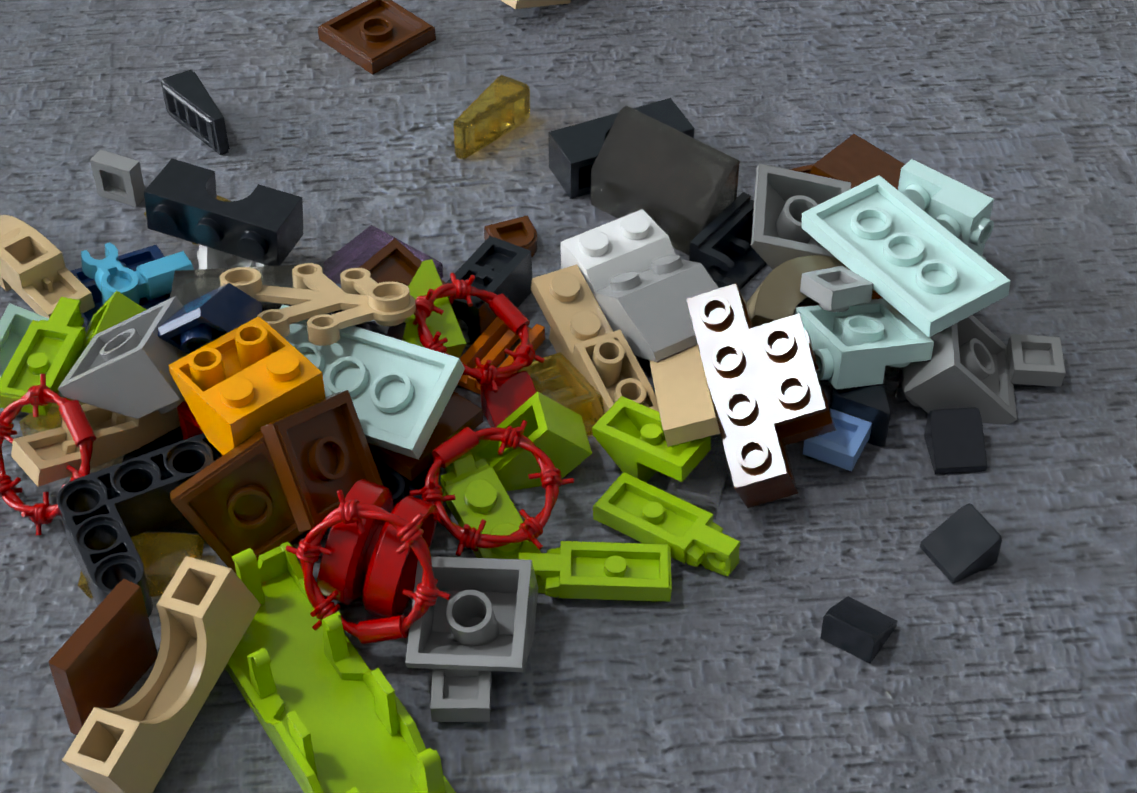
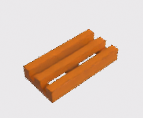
[457,316,545,395]

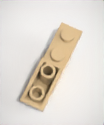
[0,215,95,318]
[531,264,659,417]

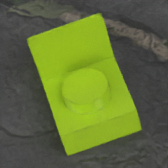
[592,396,711,483]

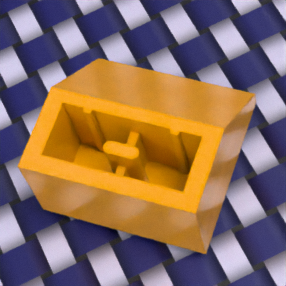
[168,316,326,455]

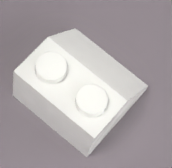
[561,209,676,299]

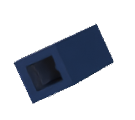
[157,283,262,354]

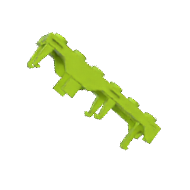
[225,541,456,793]

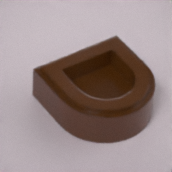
[484,215,537,258]

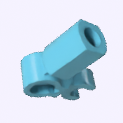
[81,242,195,305]

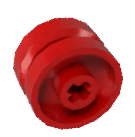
[317,479,438,618]

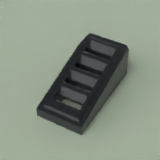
[161,70,230,155]

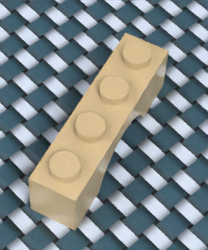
[62,556,261,793]

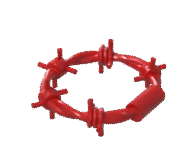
[413,273,545,393]
[0,374,97,535]
[409,420,574,556]
[285,490,451,644]

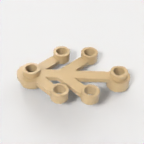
[220,263,416,346]

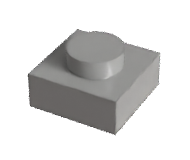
[90,150,145,207]
[800,266,873,312]
[1006,334,1066,387]
[430,669,492,722]

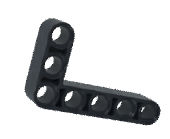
[57,433,223,617]

